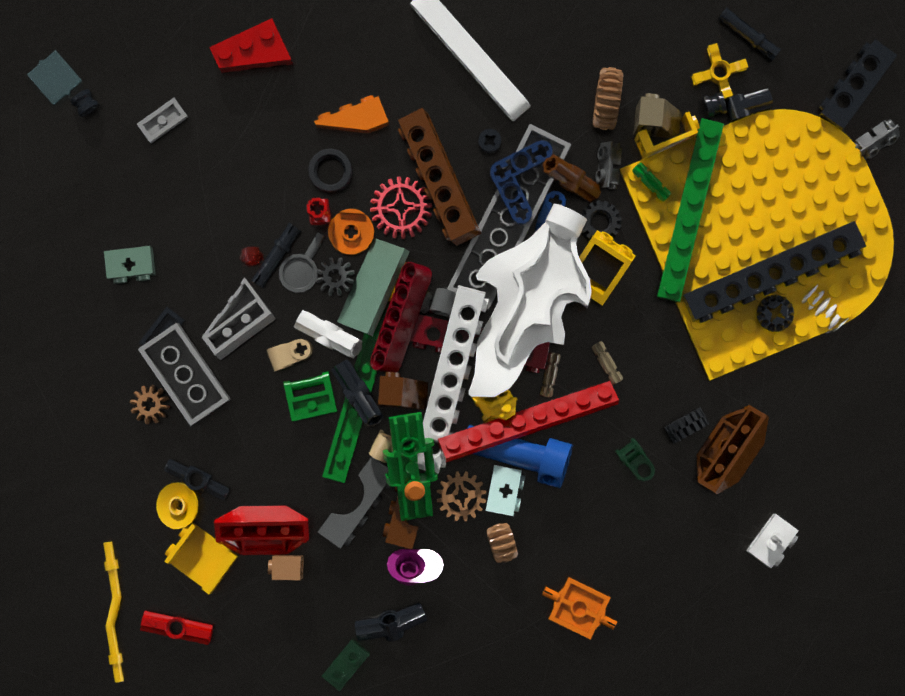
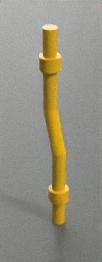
[103,542,124,683]

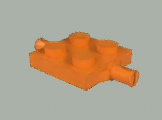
[542,577,617,640]

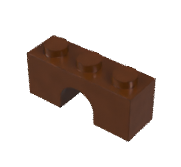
[382,487,419,549]

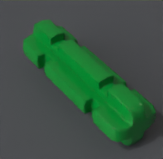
[633,162,671,202]

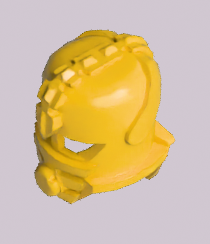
[471,389,518,423]

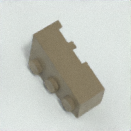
[633,93,681,138]

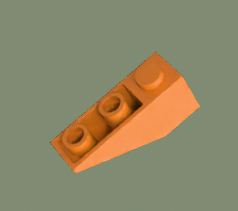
[314,95,389,133]

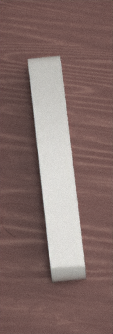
[410,0,531,121]

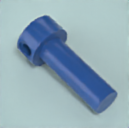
[467,425,573,488]

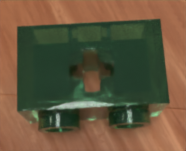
[322,638,370,691]

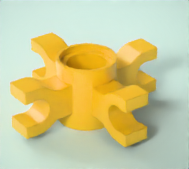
[691,43,748,99]

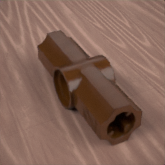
[543,154,601,202]

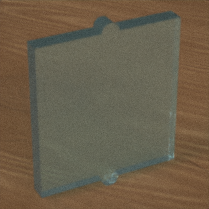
[27,50,82,105]

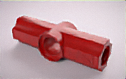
[307,198,331,226]
[140,611,213,645]

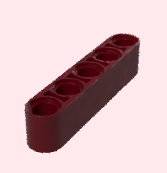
[370,262,432,373]

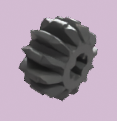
[316,257,355,296]

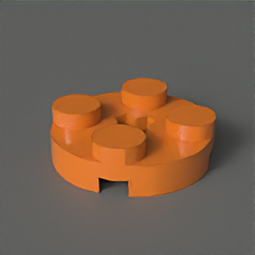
[328,209,374,255]

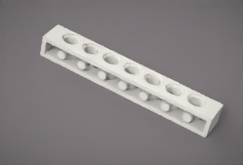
[417,285,489,474]

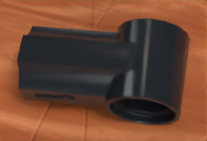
[724,88,774,122]

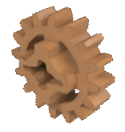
[437,471,486,521]

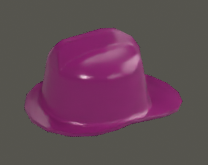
[387,549,443,586]

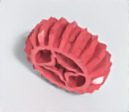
[370,177,432,239]

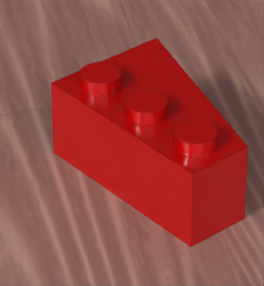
[209,18,293,73]

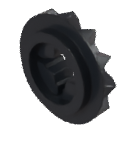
[757,294,795,332]

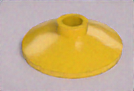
[156,483,198,529]

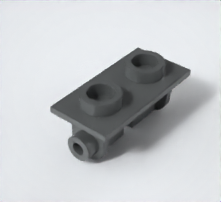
[854,119,900,160]
[595,141,622,190]

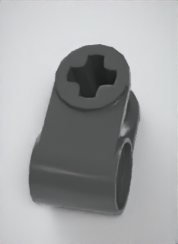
[429,288,456,319]

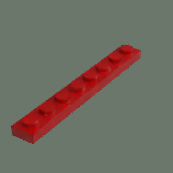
[438,381,619,462]

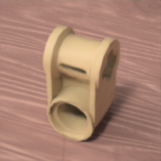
[266,339,313,372]
[369,429,393,463]

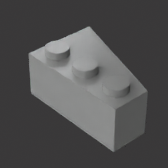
[202,277,276,360]

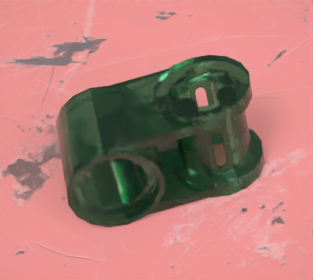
[615,438,655,482]

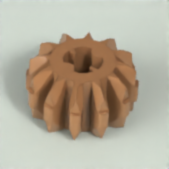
[130,385,170,424]
[487,523,518,563]

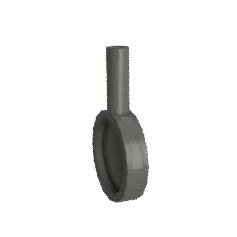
[279,232,325,293]

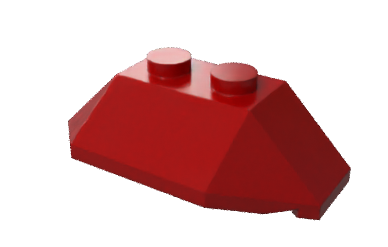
[214,506,309,555]

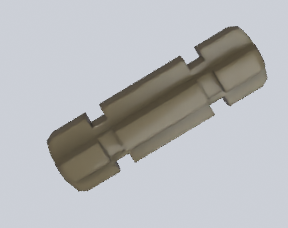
[592,341,623,385]
[540,352,561,398]

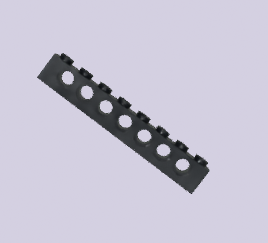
[682,221,866,324]

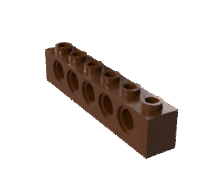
[398,108,482,246]

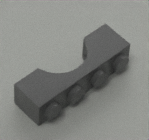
[318,457,391,548]

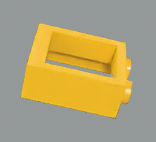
[579,230,636,306]

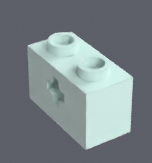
[486,465,525,516]

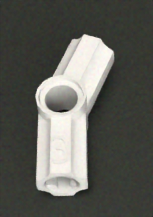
[294,310,362,358]

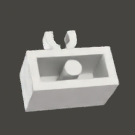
[746,514,799,568]

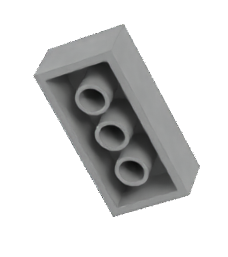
[138,323,231,426]

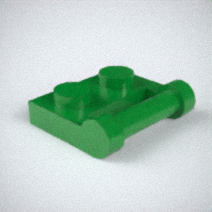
[283,371,338,422]

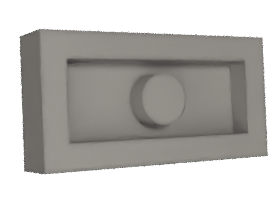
[137,98,188,143]

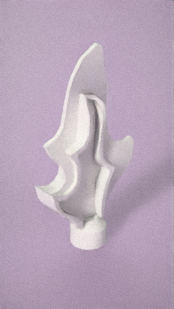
[469,204,592,397]

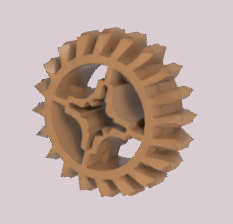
[593,67,623,130]

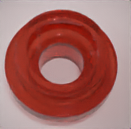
[240,247,263,265]

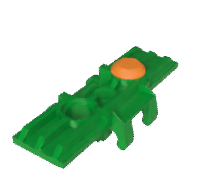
[383,412,438,521]

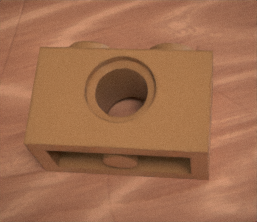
[268,555,304,580]

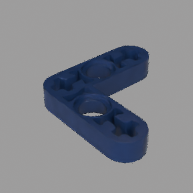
[490,140,553,225]

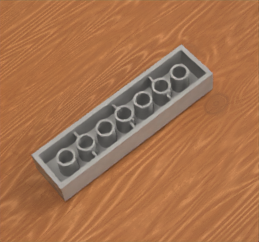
[447,124,571,311]

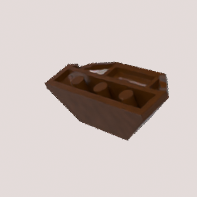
[697,405,769,494]

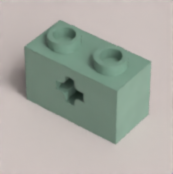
[104,246,156,284]

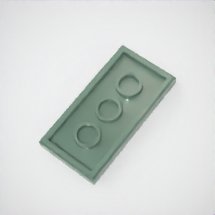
[337,238,410,336]

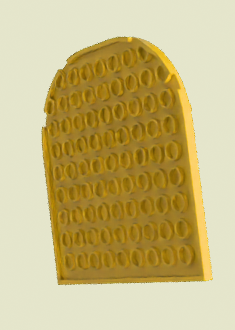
[620,109,894,381]

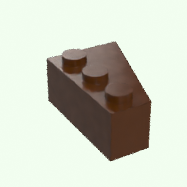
[378,372,428,410]

